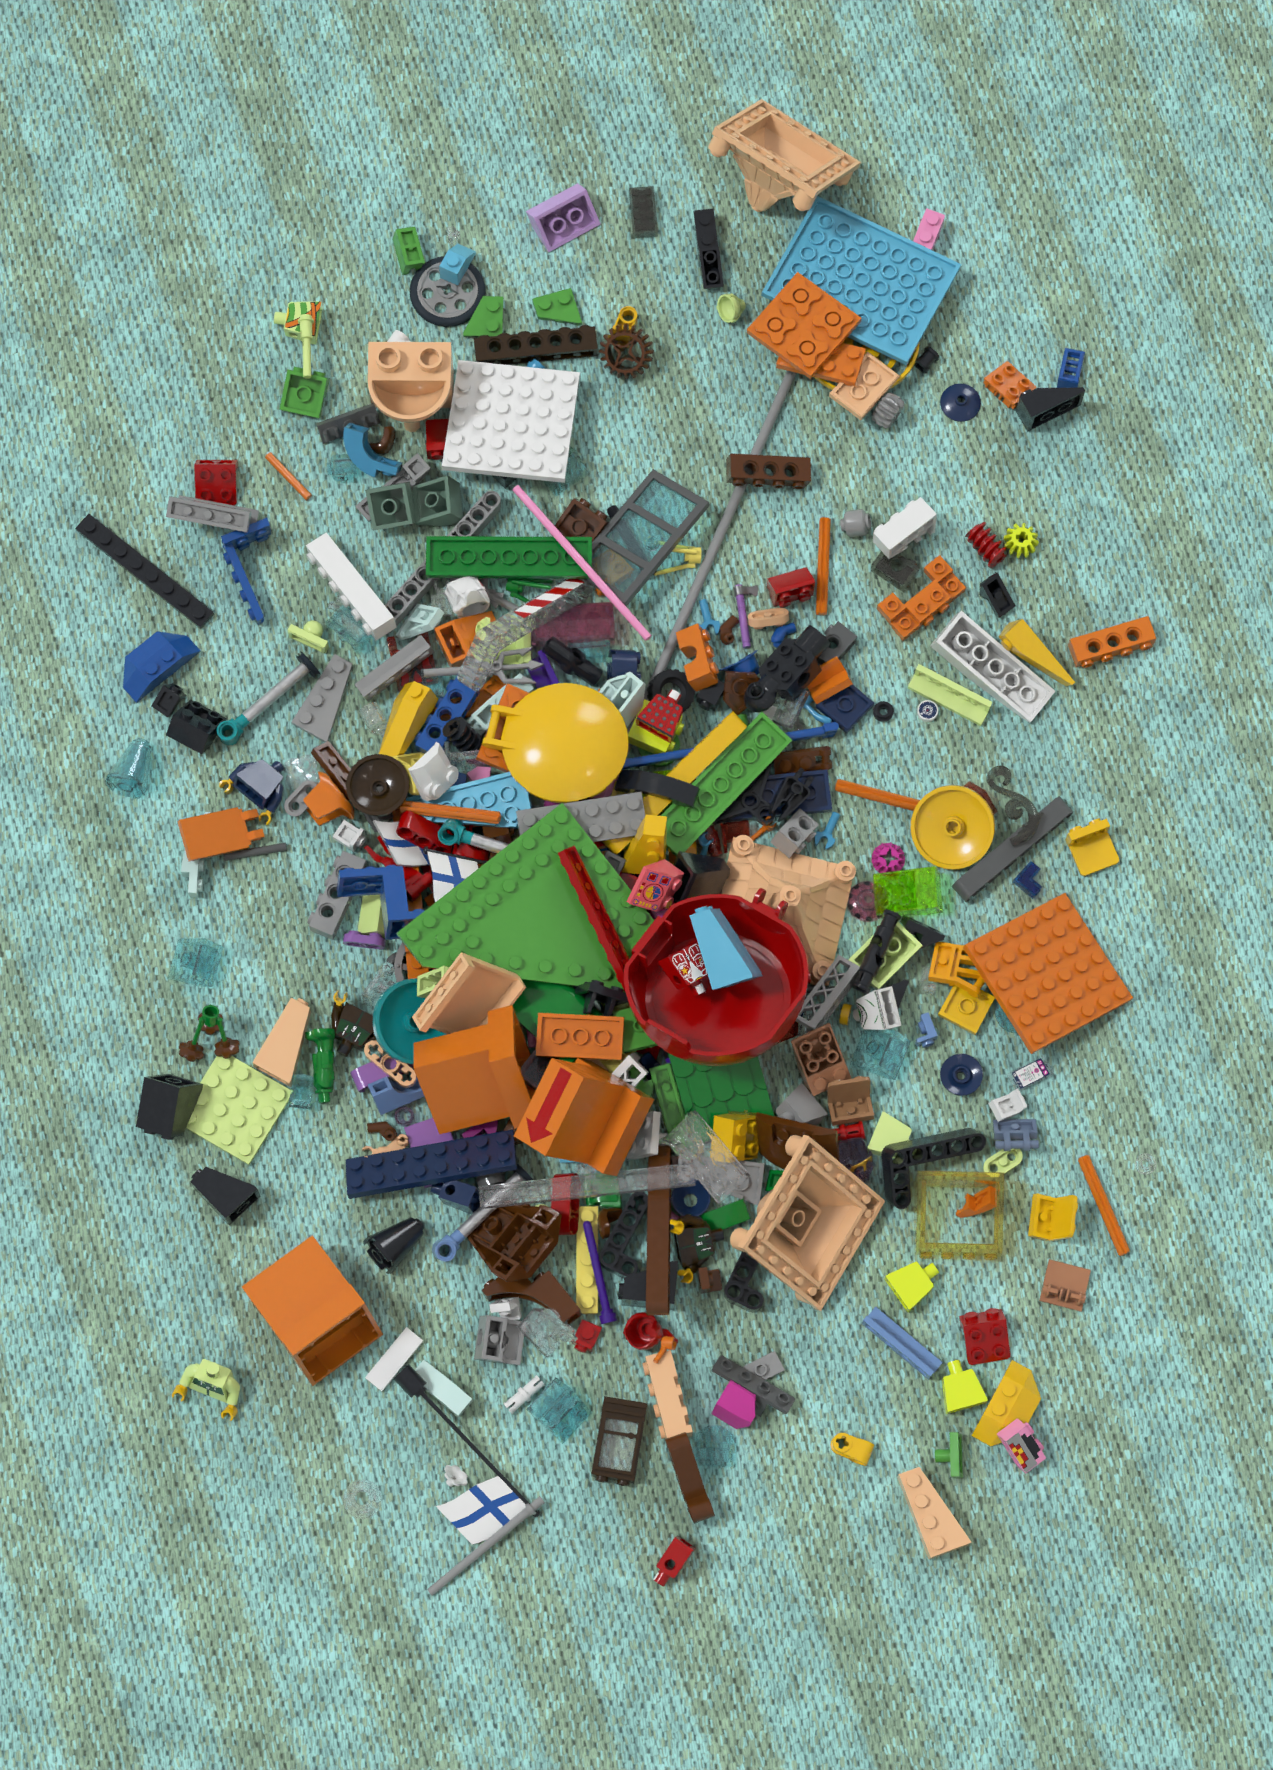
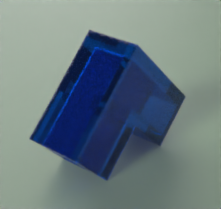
[1013,861,1042,899]

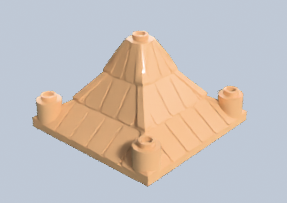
[708,99,861,212]
[721,835,856,986]
[730,1135,885,1311]

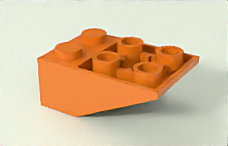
[434,611,497,667]

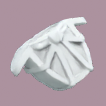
[444,577,490,619]

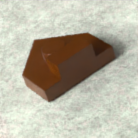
[723,671,761,715]

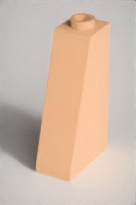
[252,997,311,1087]

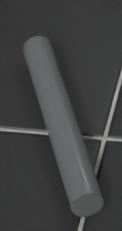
[223,842,287,861]

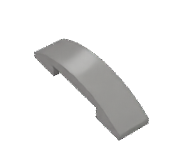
[355,453,431,522]

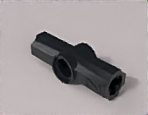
[542,636,603,686]

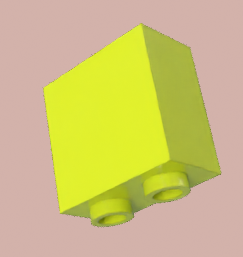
[628,699,684,754]

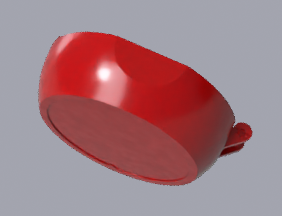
[624,888,808,1066]

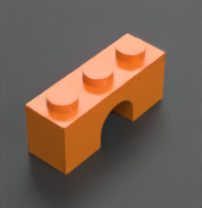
[676,623,719,692]

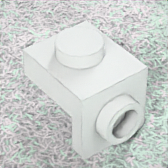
[333,820,366,852]
[988,1089,1027,1122]

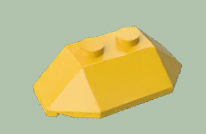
[971,1360,1041,1447]

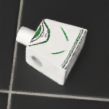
[853,986,902,1030]

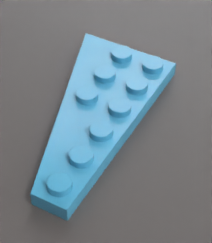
[405,772,532,829]

